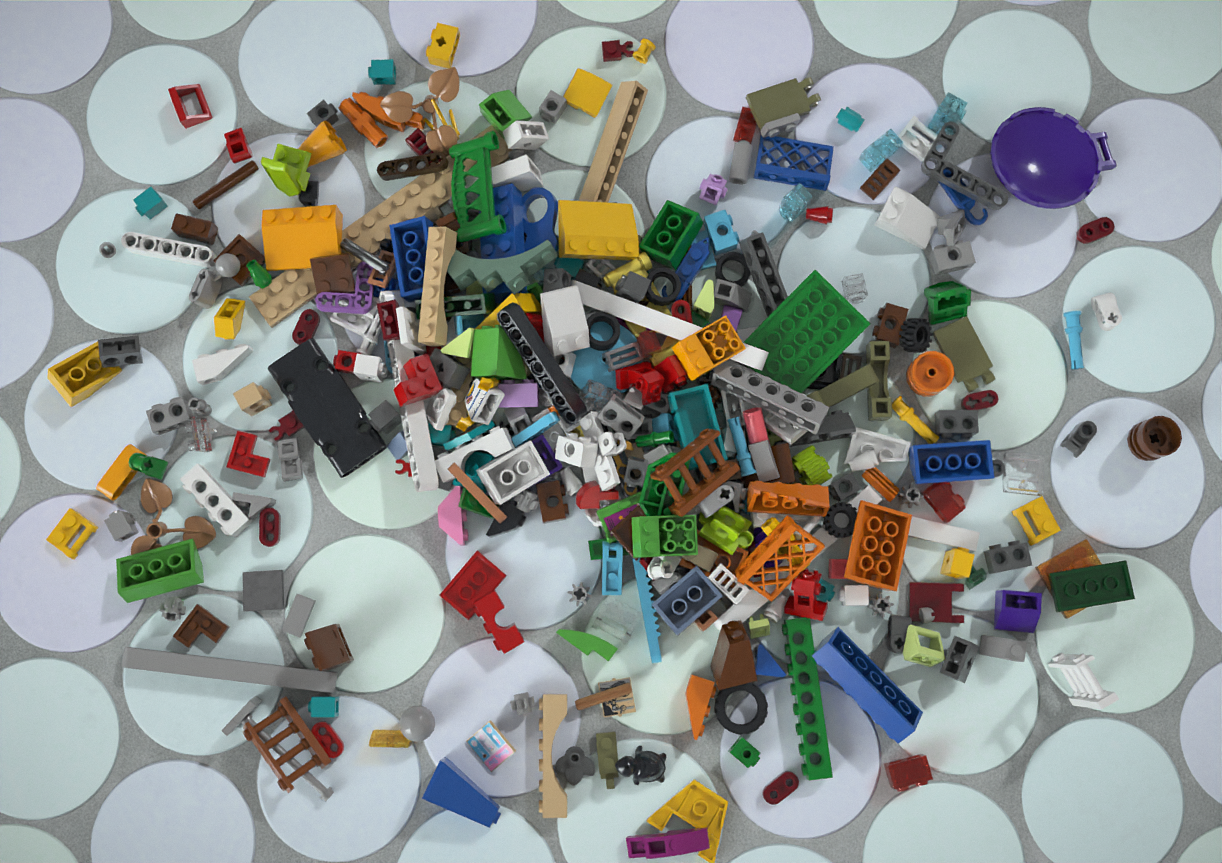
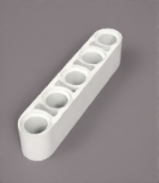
[121,232,217,268]

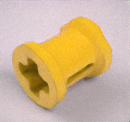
[633,38,656,64]

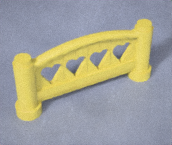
[602,251,681,368]

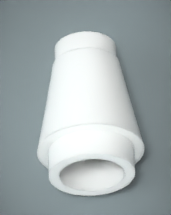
[849,450,879,472]
[560,468,584,497]
[763,593,788,623]

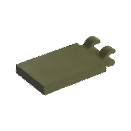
[745,77,821,130]
[933,316,996,393]

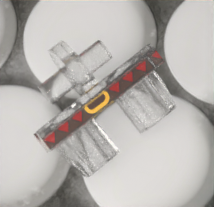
[184,416,217,452]

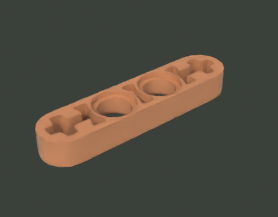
[448,462,507,524]

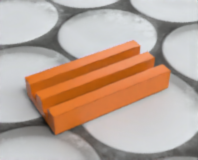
[861,467,900,502]

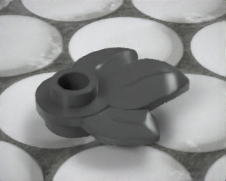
[555,746,595,786]

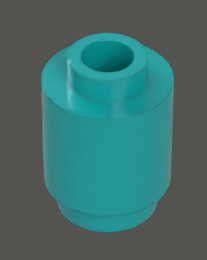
[836,107,865,132]

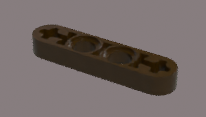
[377,152,449,181]

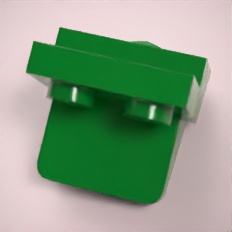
[924,281,971,325]

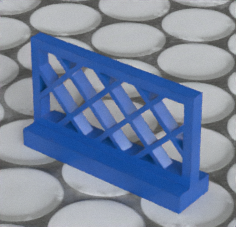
[753,135,834,191]

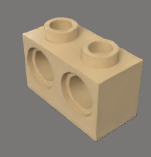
[233,382,272,416]

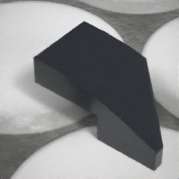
[299,181,319,207]

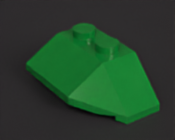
[639,452,691,516]

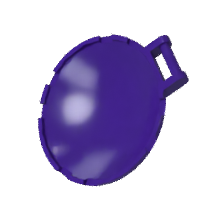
[990,107,1117,209]

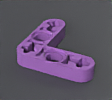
[315,262,374,314]

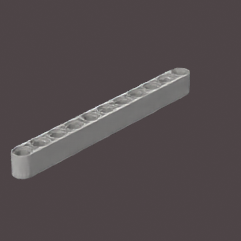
[122,647,338,693]

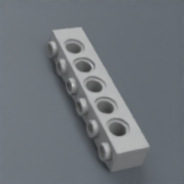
[711,359,830,435]

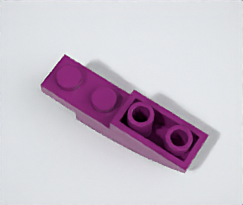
[626,827,710,859]

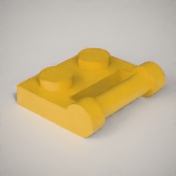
[1011,496,1061,546]
[46,508,98,560]

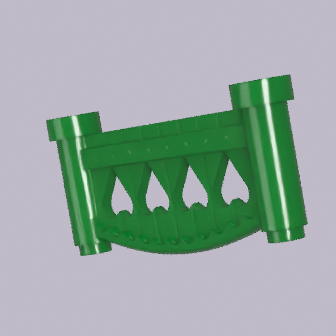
[449,131,506,243]

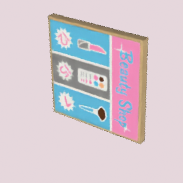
[466,720,516,772]

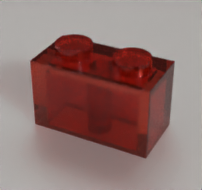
[884,754,933,792]

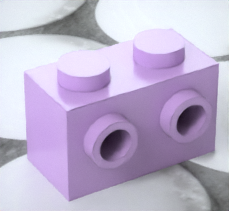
[498,380,539,408]

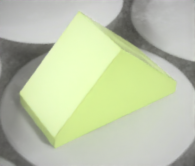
[441,327,477,359]

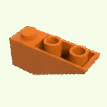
[685,674,717,740]

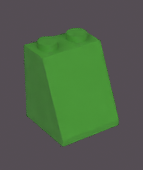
[471,325,526,380]

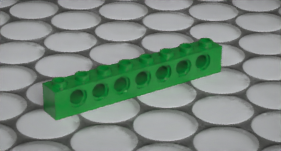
[781,617,833,781]

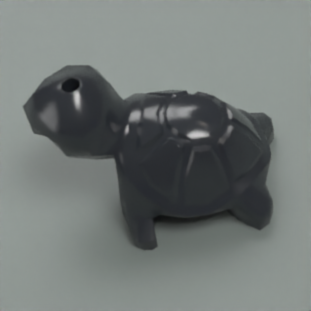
[615,746,667,785]

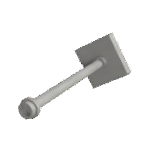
[221,696,334,801]

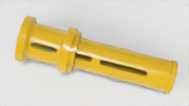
[892,395,940,444]

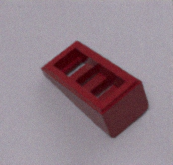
[405,128,441,164]

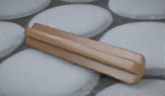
[575,683,632,710]

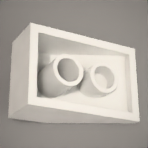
[874,186,940,250]
[540,285,590,356]
[476,440,550,505]

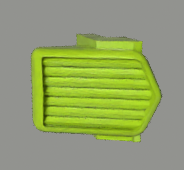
[261,144,312,197]

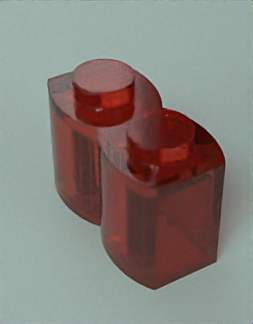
[920,482,966,523]

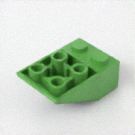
[632,515,698,558]

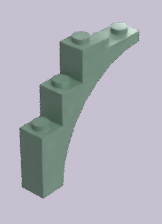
[447,240,558,295]

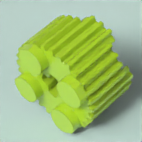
[792,445,833,485]

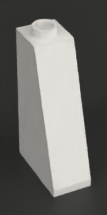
[465,154,544,200]

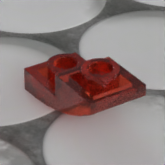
[733,107,757,144]

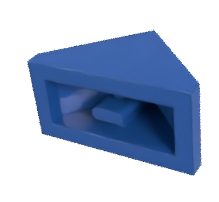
[754,644,786,677]

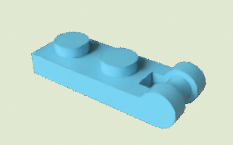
[602,541,623,595]

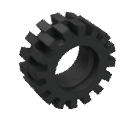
[899,318,933,353]
[823,502,857,538]

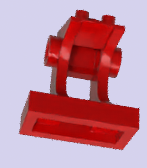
[615,361,664,406]
[784,568,828,621]

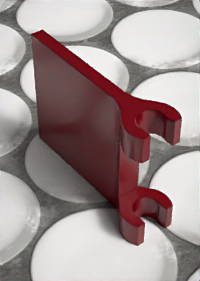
[909,582,964,623]

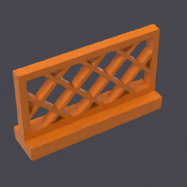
[735,515,825,602]

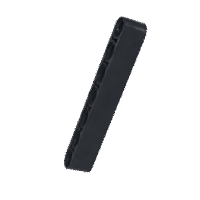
[497,302,587,426]

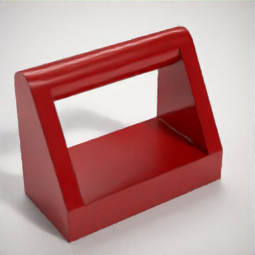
[168,84,213,129]

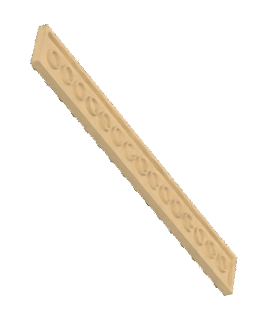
[249,125,512,328]

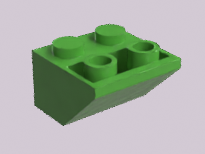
[479,90,532,139]

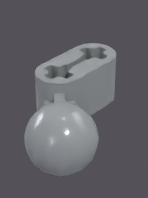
[189,253,241,309]

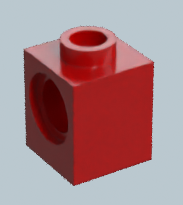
[333,350,361,375]

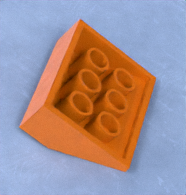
[844,500,912,591]

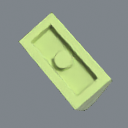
[692,280,714,322]
[903,625,945,667]

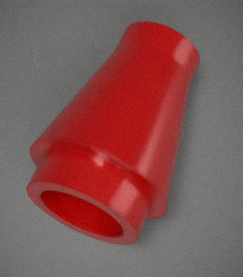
[806,206,833,225]

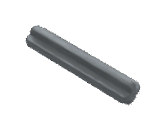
[340,238,389,273]

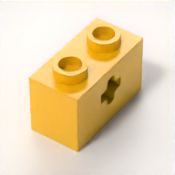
[426,22,460,68]
[940,547,975,579]

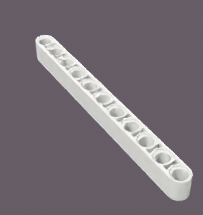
[571,280,769,371]
[379,290,439,492]
[713,484,883,631]

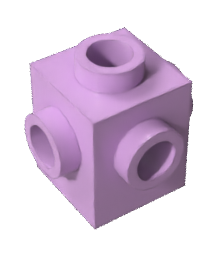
[699,174,728,205]

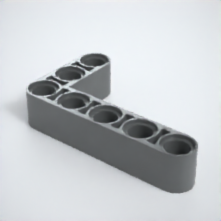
[921,121,1008,210]

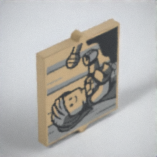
[598,677,636,717]

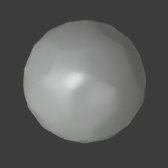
[399,706,435,742]

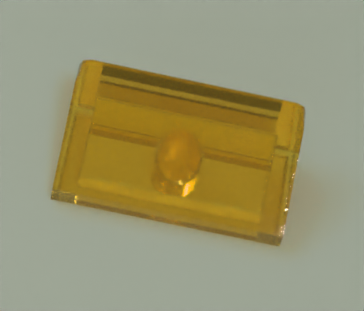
[369,730,412,748]

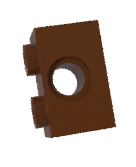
[872,303,909,349]
[536,480,569,524]

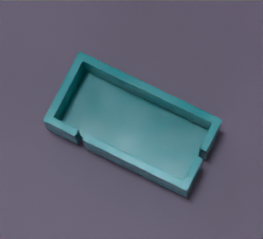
[667,384,727,471]

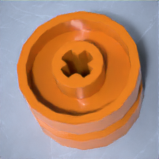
[906,351,954,397]

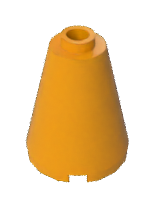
[298,120,347,168]

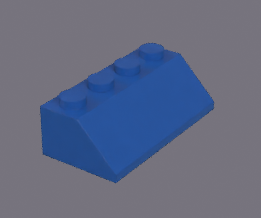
[908,440,994,484]

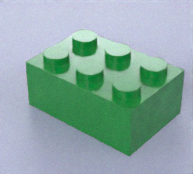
[639,200,704,270]

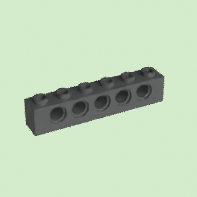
[739,232,788,317]

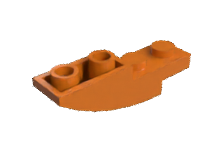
[352,92,425,132]

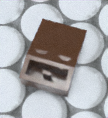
[304,624,354,671]

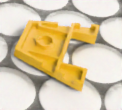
[646,779,728,863]

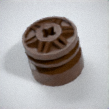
[1127,416,1182,461]

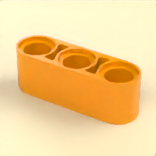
[96,444,146,501]

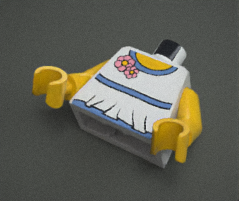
[456,377,505,432]

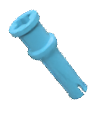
[1063,311,1084,370]
[727,417,757,477]

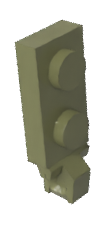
[596,731,619,789]

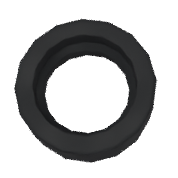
[715,252,751,287]
[645,267,681,306]
[586,312,620,351]

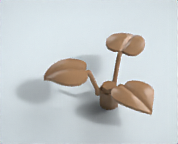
[380,67,460,157]
[131,478,216,555]

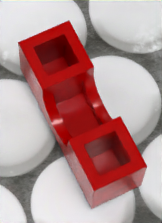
[473,589,525,654]

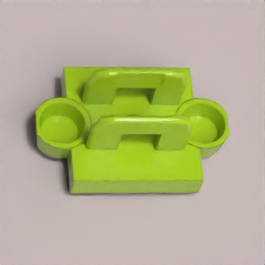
[698,505,754,555]

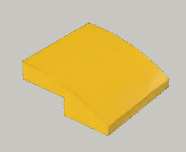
[563,68,612,118]

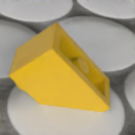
[214,298,245,339]

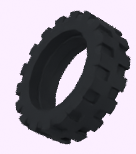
[714,683,768,735]

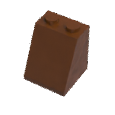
[738,443,795,489]
[710,620,758,690]

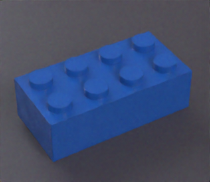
[389,216,445,303]

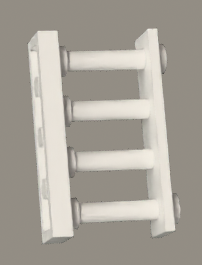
[1048,653,1119,710]

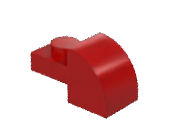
[224,128,253,164]
[576,480,619,509]

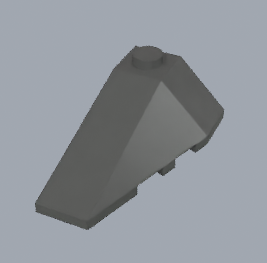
[774,410,856,447]

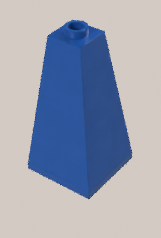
[422,757,501,828]

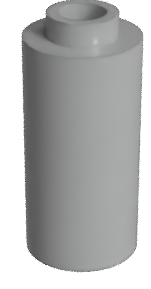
[729,140,753,185]

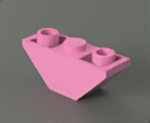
[438,486,468,546]

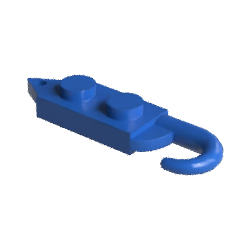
[938,170,988,225]
[662,237,711,302]

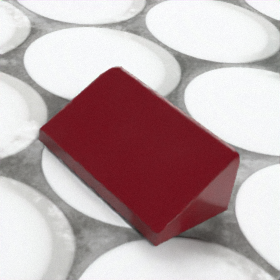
[377,299,400,341]

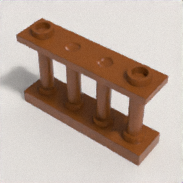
[650,429,740,517]
[243,696,331,794]

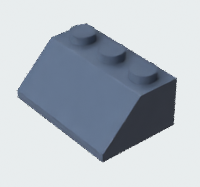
[651,566,723,636]

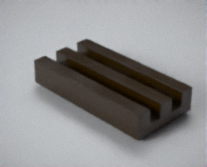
[838,354,862,395]

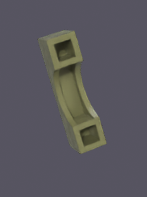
[866,341,892,421]

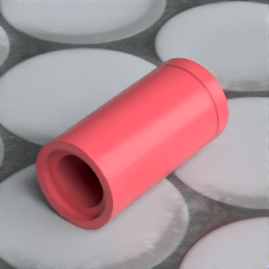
[742,407,770,444]

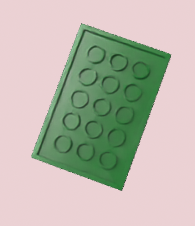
[743,270,871,403]

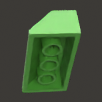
[116,539,204,603]

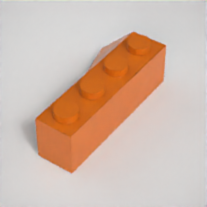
[747,481,830,517]

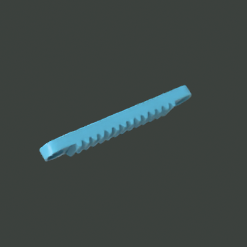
[632,557,662,664]

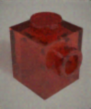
[636,330,661,358]

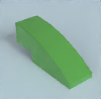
[556,629,618,661]

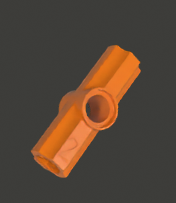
[338,98,388,148]

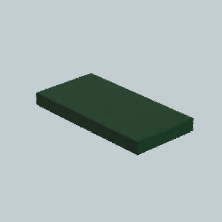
[1048,560,1135,612]

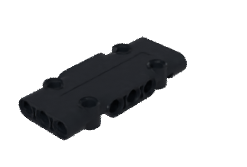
[267,338,388,478]

